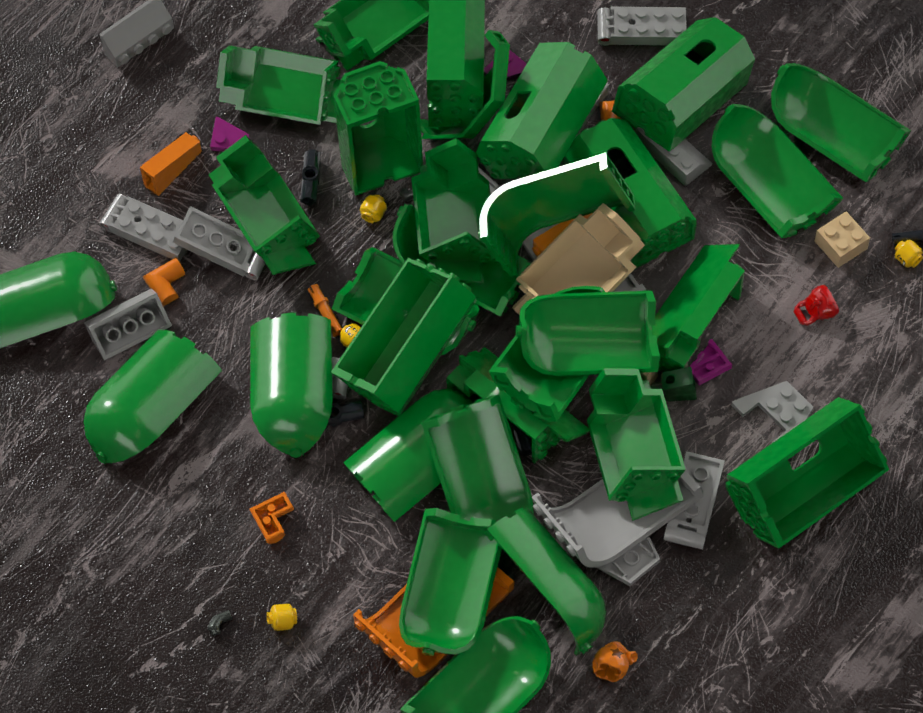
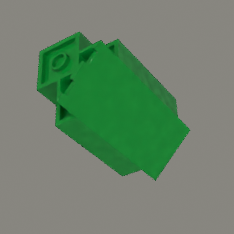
[313,0,429,71]
[216,45,341,125]
[209,135,320,275]
[411,138,494,283]
[652,244,745,372]
[446,348,589,464]
[587,368,686,521]

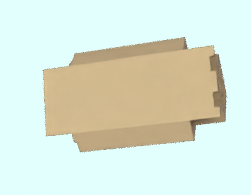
[512,203,645,315]

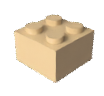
[815,211,870,268]

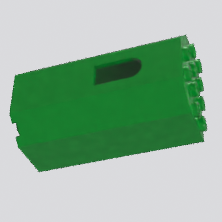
[427,0,485,127]
[612,17,755,152]
[476,42,608,179]
[333,61,423,196]
[562,118,697,270]
[331,258,477,417]
[725,397,889,549]

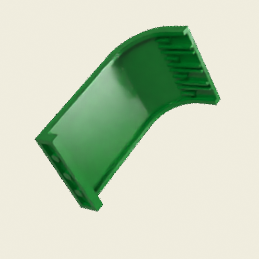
[478,153,636,278]

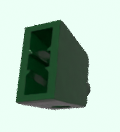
[651,367,697,402]

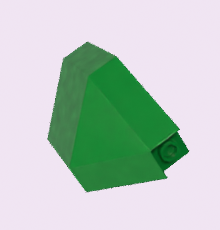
[420,30,510,140]

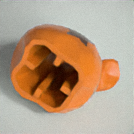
[592,641,638,682]

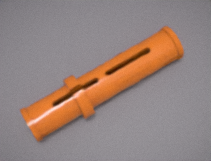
[308,284,343,337]

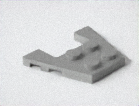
[731,381,813,443]
[595,536,660,586]

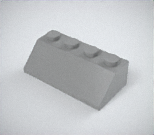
[99,0,174,68]
[635,127,712,187]
[84,288,172,360]

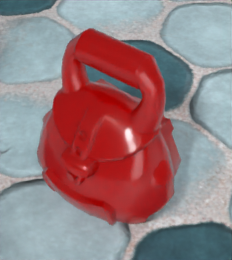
[793,285,839,325]

